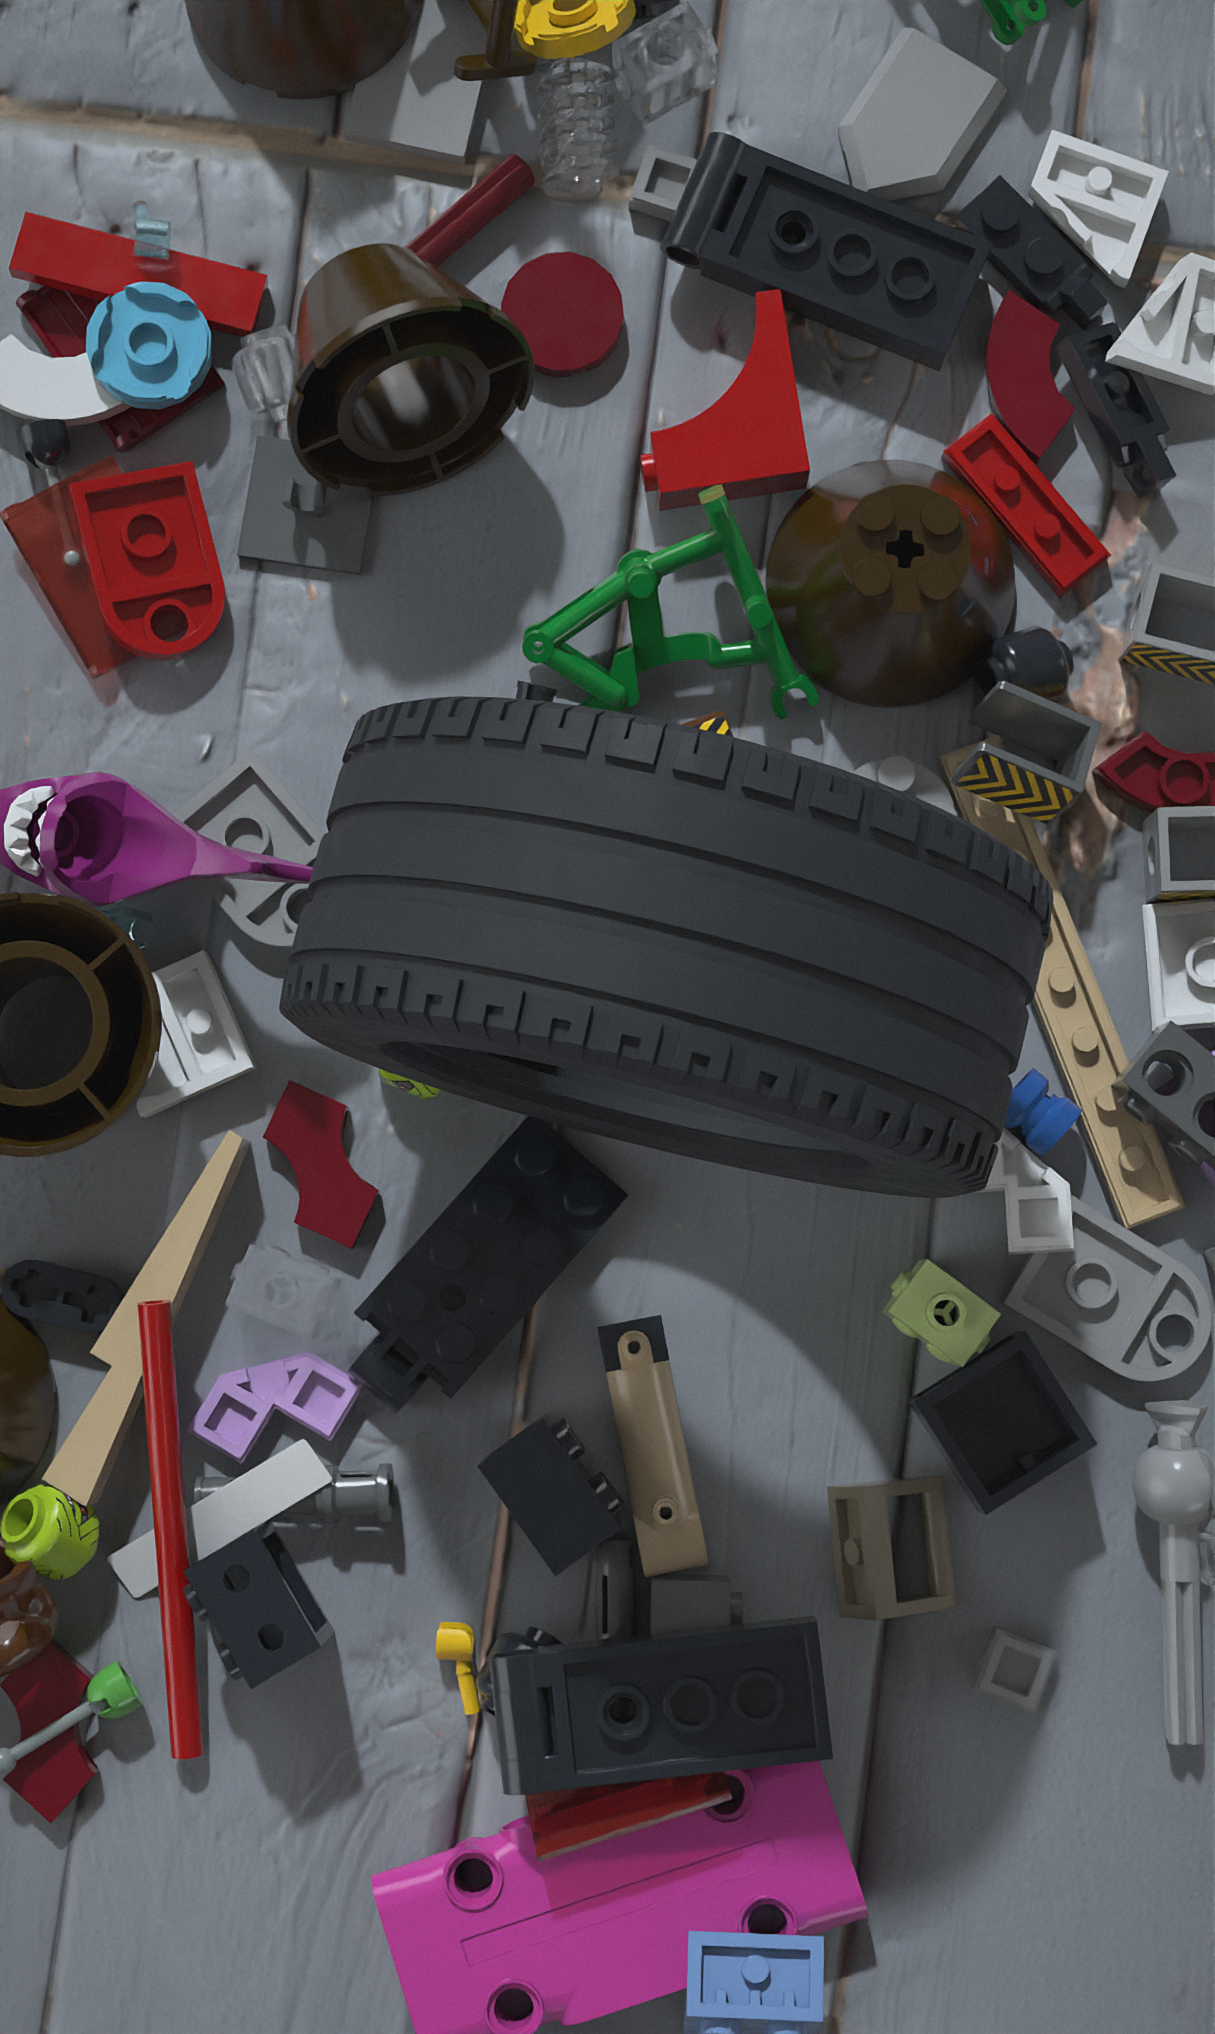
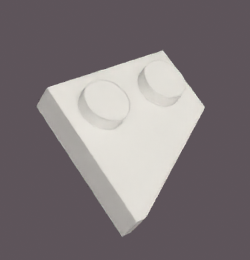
[1028,130,1169,289]
[1105,253,1215,395]
[137,950,257,1118]

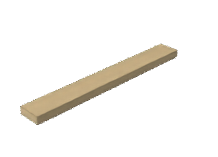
[938,735,1186,1229]

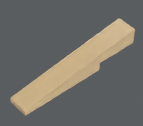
[42,1130,251,1506]

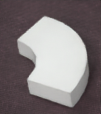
[0,334,131,426]

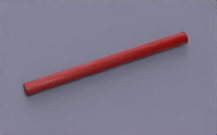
[137,1300,204,1759]

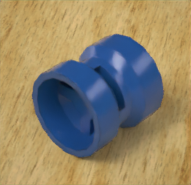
[1004,1068,1083,1158]

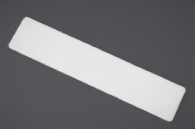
[107,1439,332,1598]

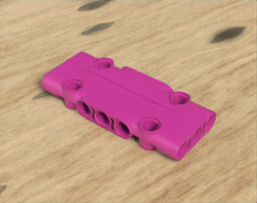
[371,1761,869,2034]

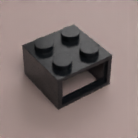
[907,1331,1097,1515]
[477,1414,624,1577]
[183,1520,335,1689]

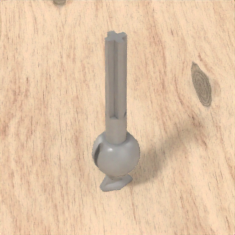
[1132,1400,1215,1746]

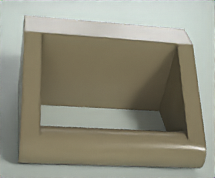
[827,1475,956,1620]

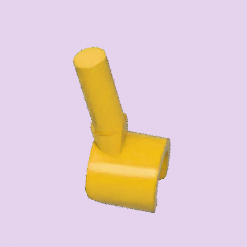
[436,1622,480,1715]

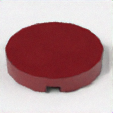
[501,251,624,378]

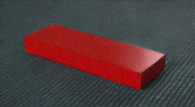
[941,413,1111,599]

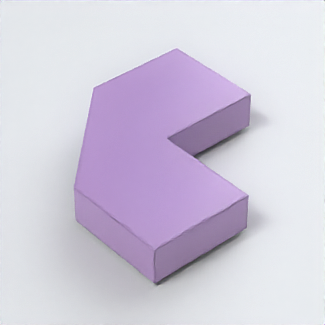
[187,1352,364,1464]

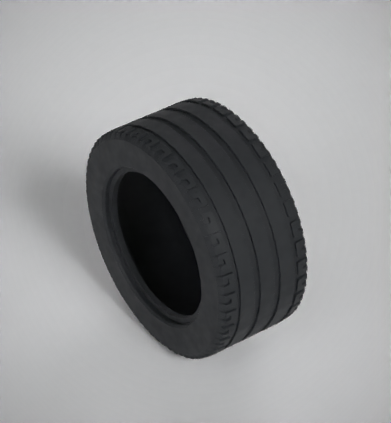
[279,696,1054,1198]

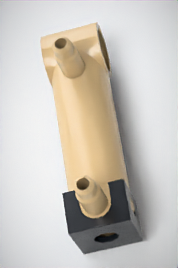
[597,1315,709,1578]

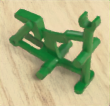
[522,484,818,719]

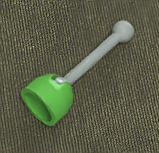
[0,1660,143,1775]

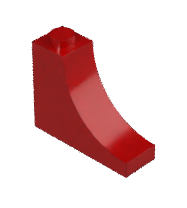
[640,289,810,511]

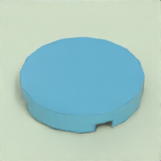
[86,282,213,409]

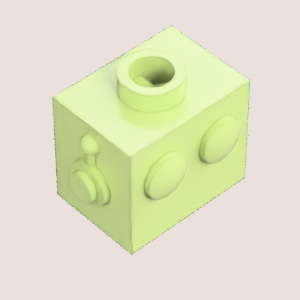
[882,1259,1001,1367]

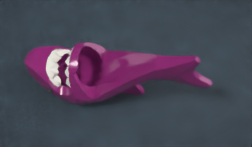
[0,771,313,907]

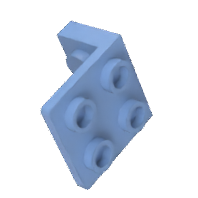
[683,1931,824,2034]

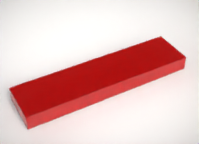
[9,212,268,340]

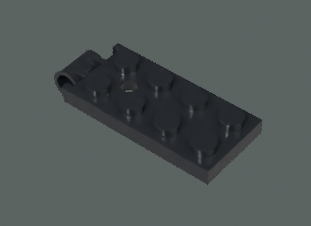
[347,1116,628,1414]

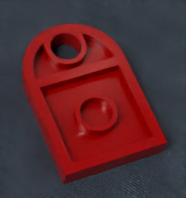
[68,461,225,660]

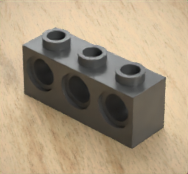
[1111,1020,1215,1171]

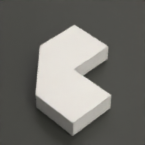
[973,1128,1074,1254]

